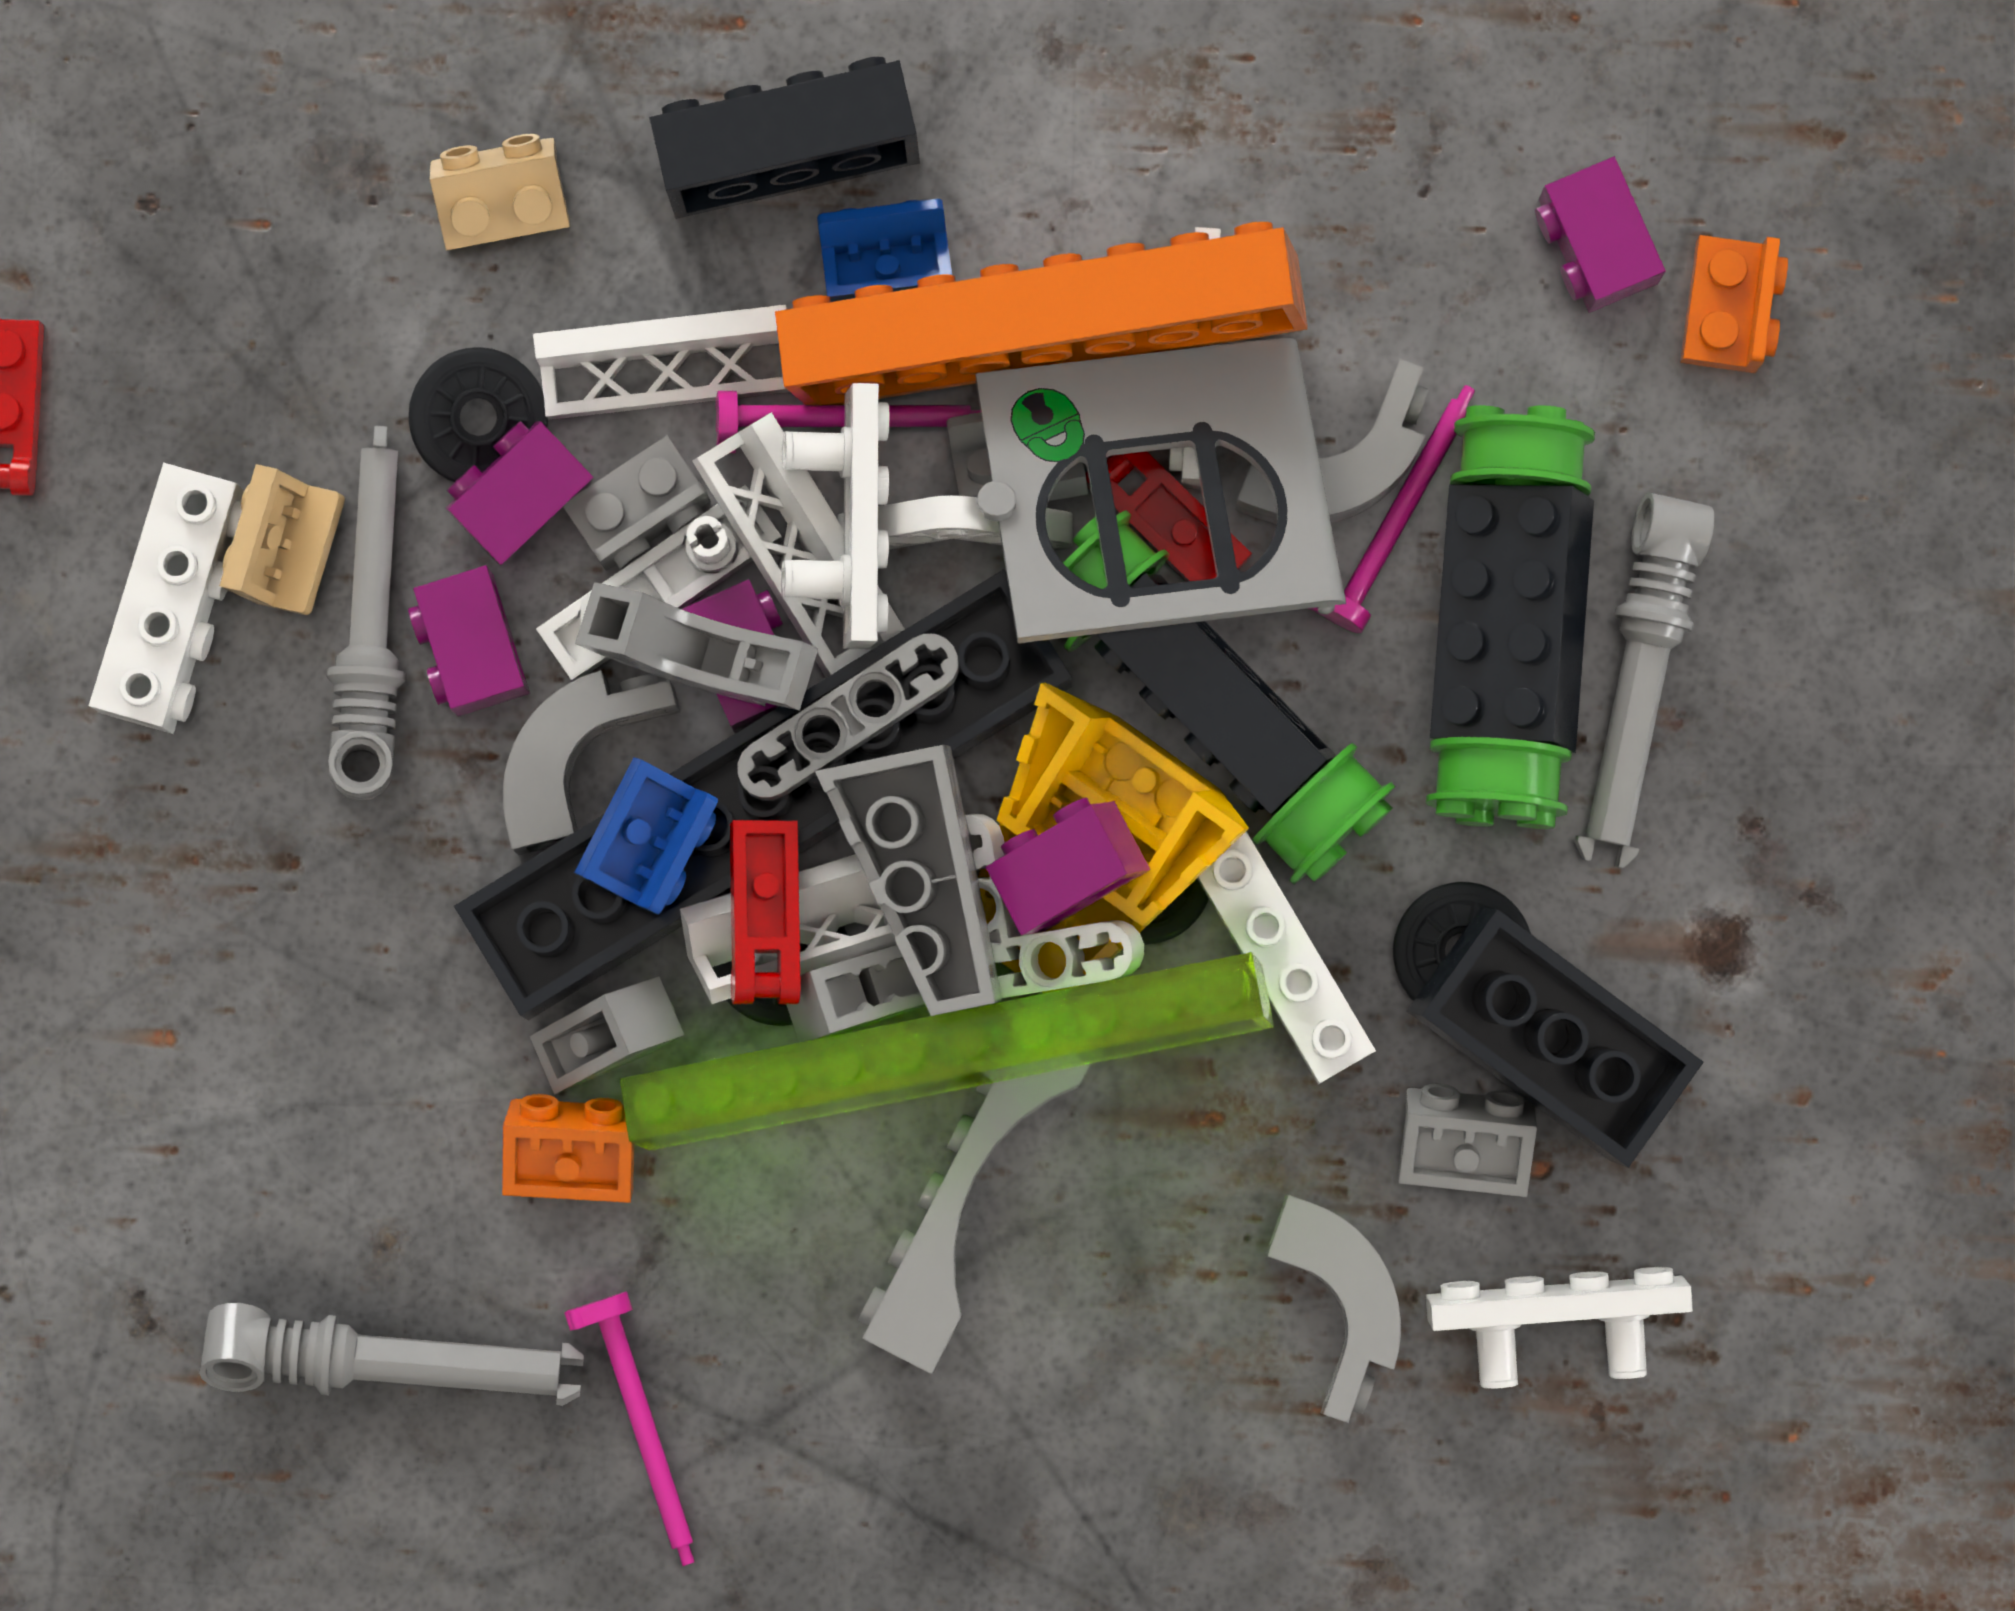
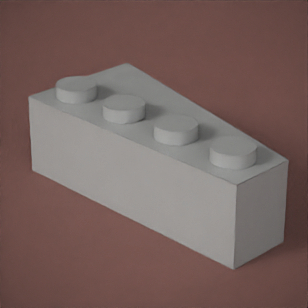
[815,745,1002,1016]

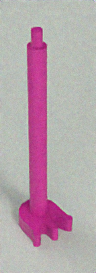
[1308,385,1475,633]
[715,391,981,453]
[564,1291,695,1566]

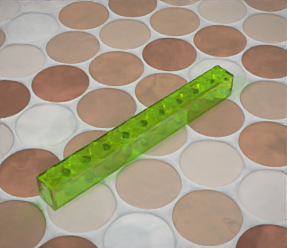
[619,952,1274,1151]

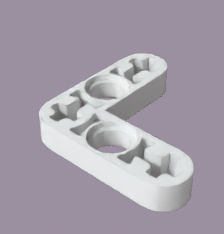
[837,495,1073,550]
[965,814,1144,998]

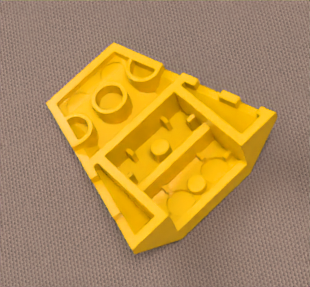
[978,683,1249,1006]

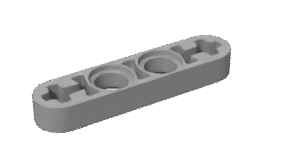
[738,634,959,801]

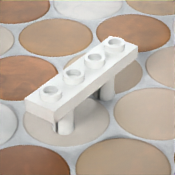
[781,383,889,649]
[536,485,783,681]
[1197,832,1376,1085]
[1426,1267,1693,1389]

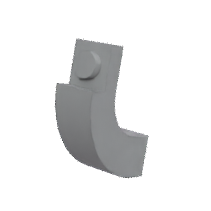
[1235,359,1429,524]
[575,582,818,711]
[503,671,680,855]
[1265,1195,1401,1423]

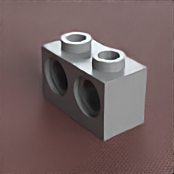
[786,945,926,1046]

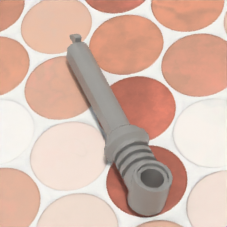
[326,426,407,801]
[1574,492,1714,868]
[199,1303,584,1406]

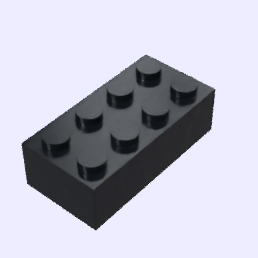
[649,57,920,219]
[1407,907,1704,1168]

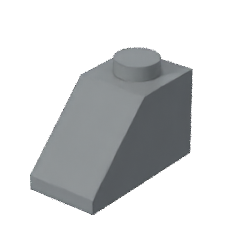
[530,976,684,1095]

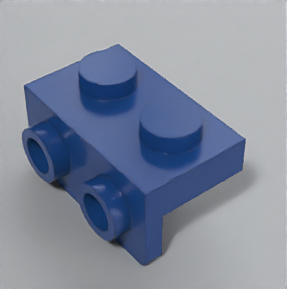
[817,199,952,302]
[574,757,718,914]

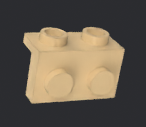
[430,134,570,251]
[219,464,345,615]

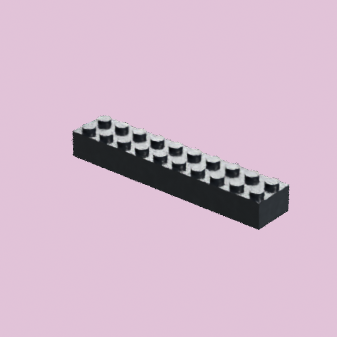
[454,569,1072,1020]

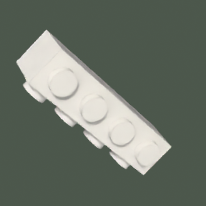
[89,462,244,734]

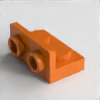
[1680,235,1788,373]
[502,1094,638,1203]

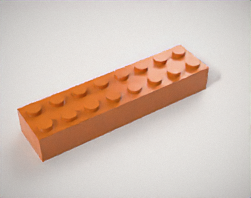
[775,222,1308,405]

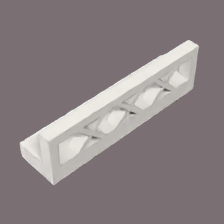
[533,305,790,420]
[692,412,905,678]
[680,854,897,1004]

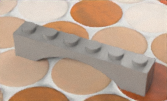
[858,992,1109,1374]

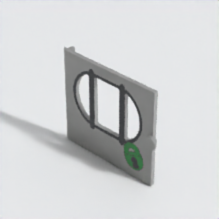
[976,338,1346,643]

